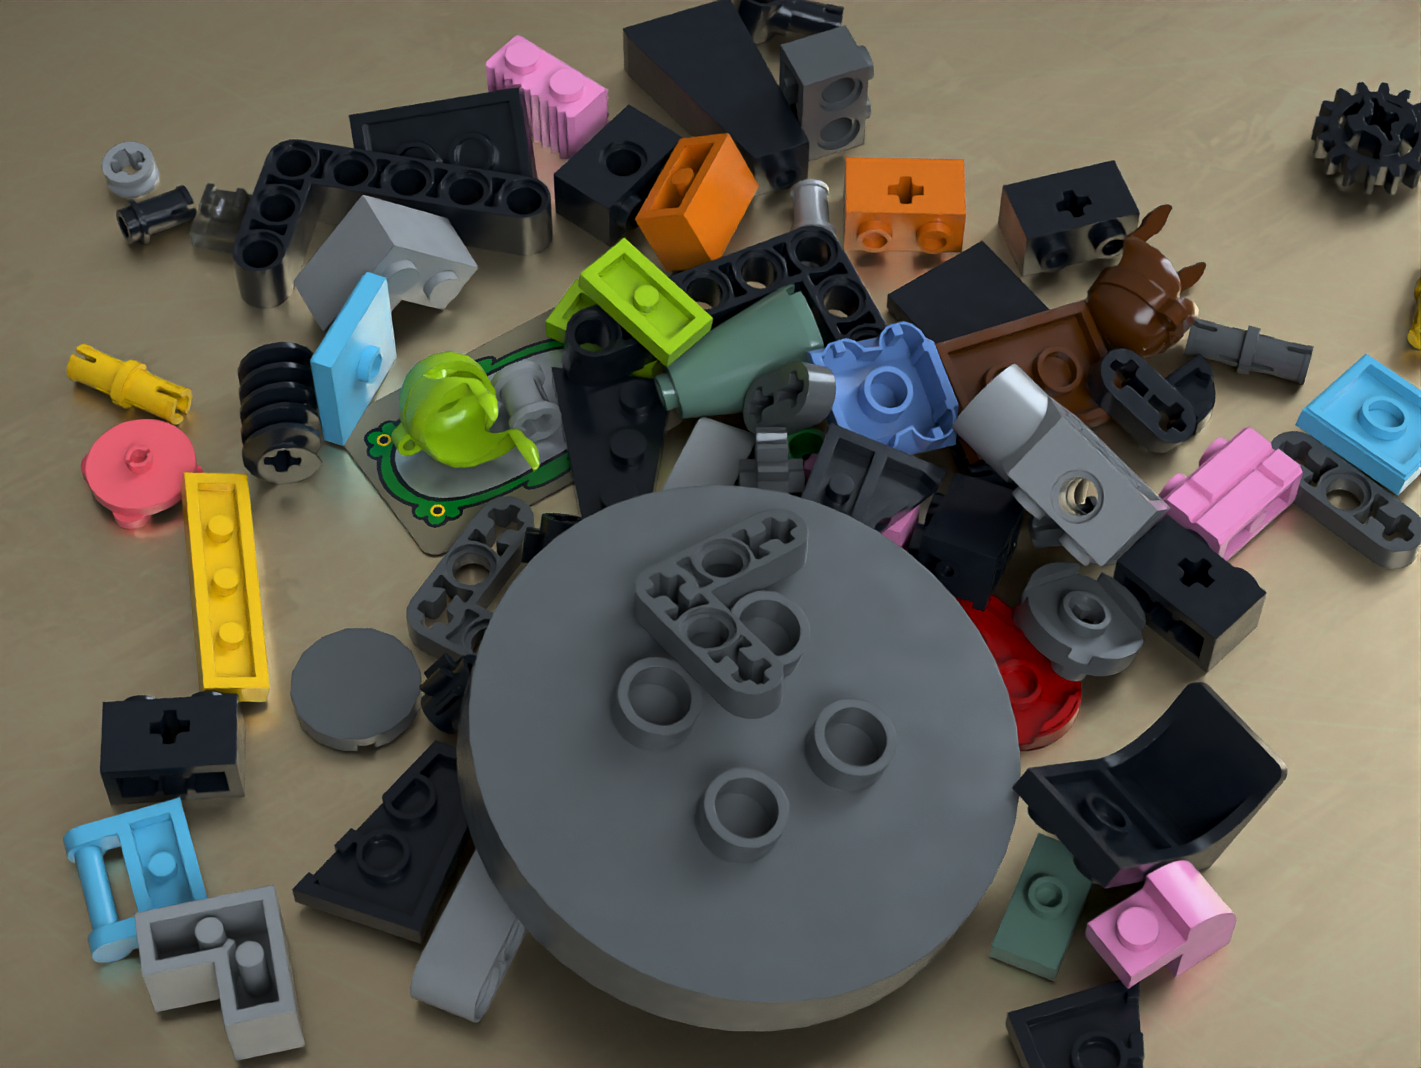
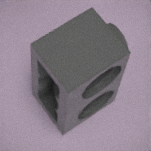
[779,25,874,161]

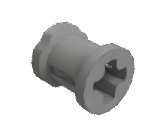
[491,361,562,442]

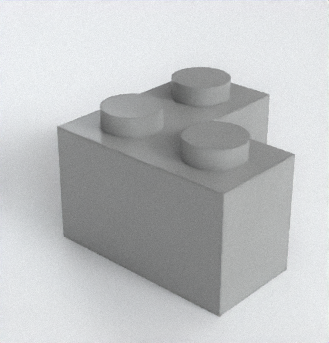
[293,195,479,333]
[134,885,305,1061]

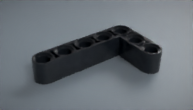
[232,139,553,309]
[561,225,887,387]

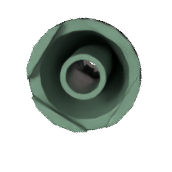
[654,284,825,419]

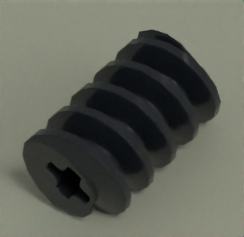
[237,342,323,484]

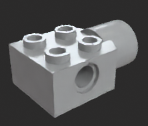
[952,364,1171,567]

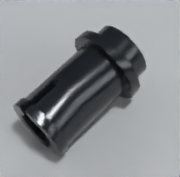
[116,185,197,245]

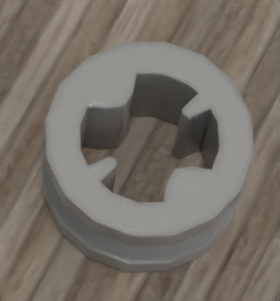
[101,141,160,198]

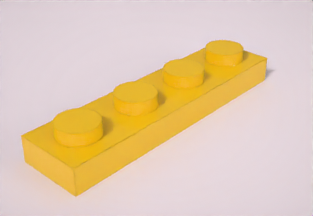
[181,472,270,702]

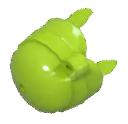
[391,351,540,472]

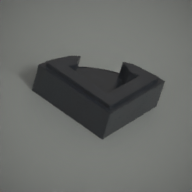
[1164,354,1216,436]

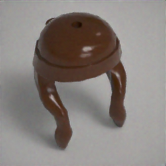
[1085,204,1206,360]

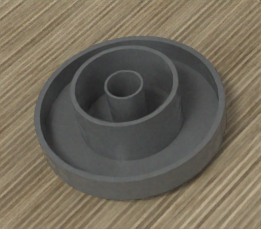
[456,485,1020,1031]

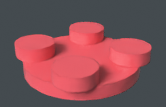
[81,419,204,529]

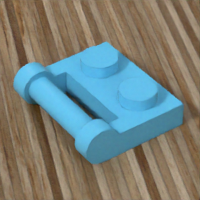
[63,797,208,963]

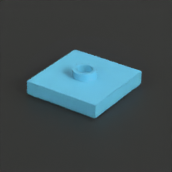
[310,272,397,446]
[1295,354,1421,495]

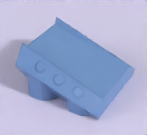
[806,321,959,455]

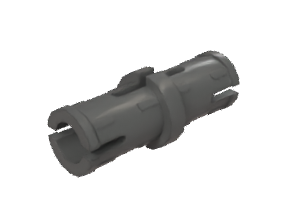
[1184,317,1314,385]

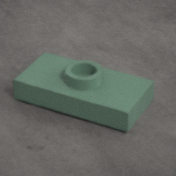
[989,833,1094,981]

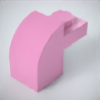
[1085,860,1236,989]

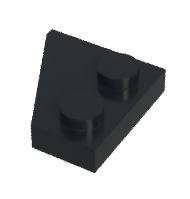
[801,423,947,534]

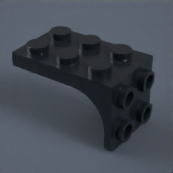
[1012,682,1288,889]

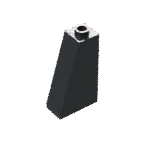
[623,0,810,197]

